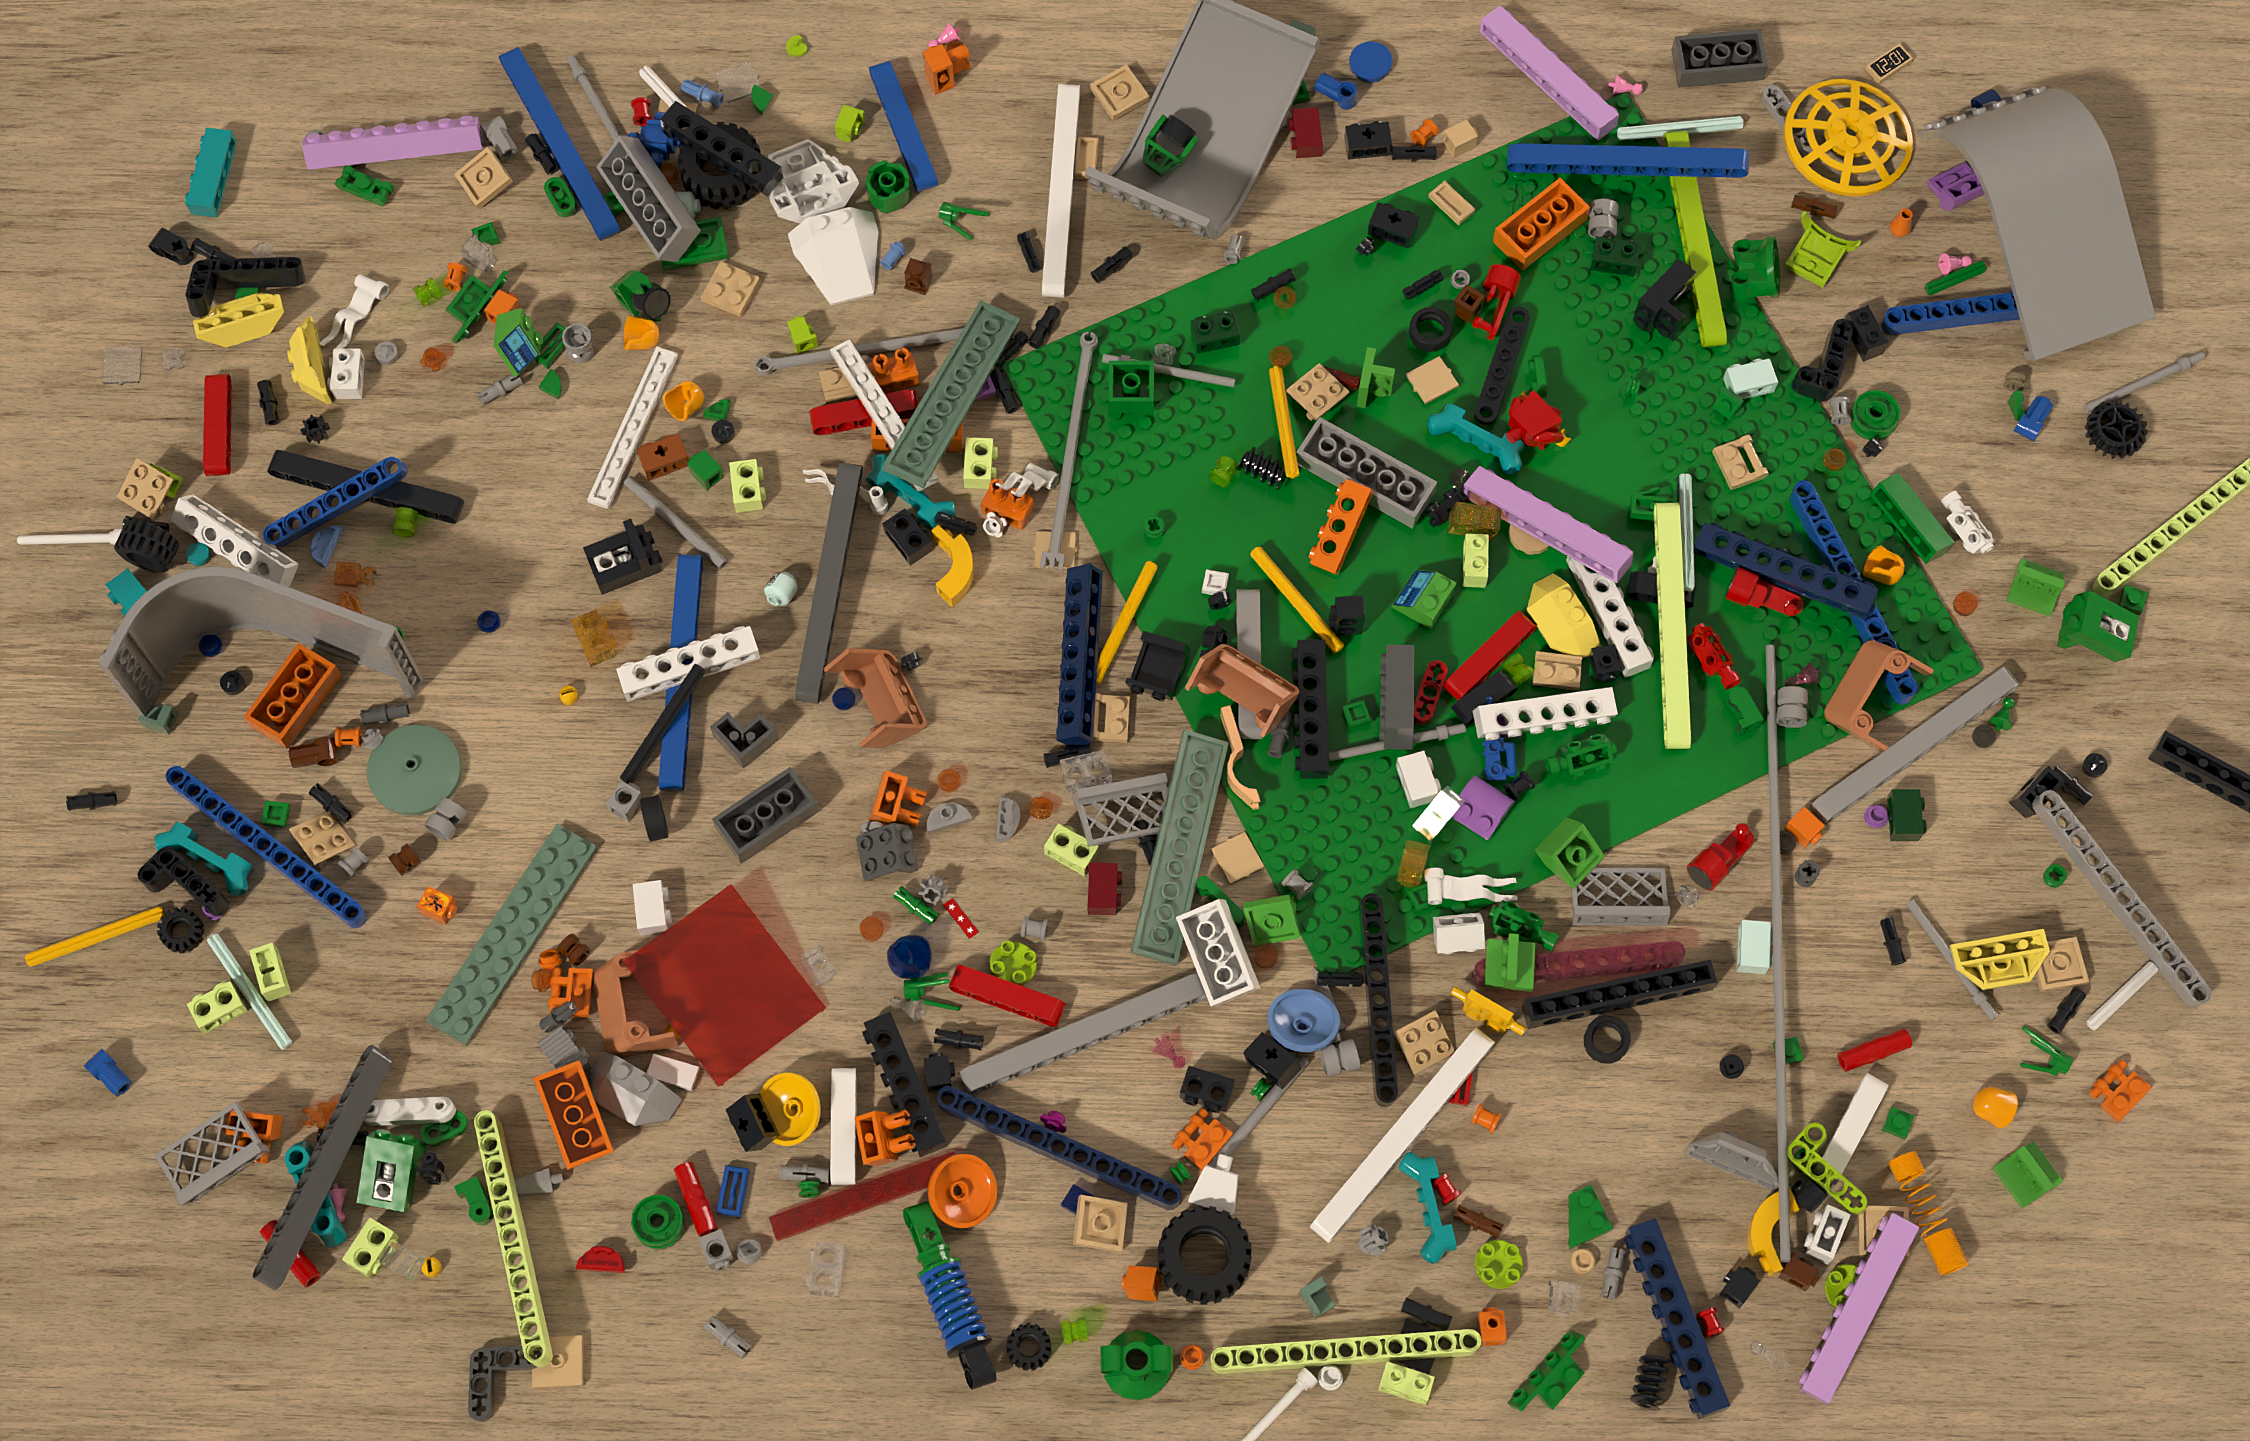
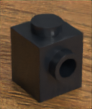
[1589,645,1620,683]
[924,1053,955,1092]
[1719,1266,1760,1309]

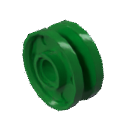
[1850,390,1901,440]
[631,1195,685,1250]

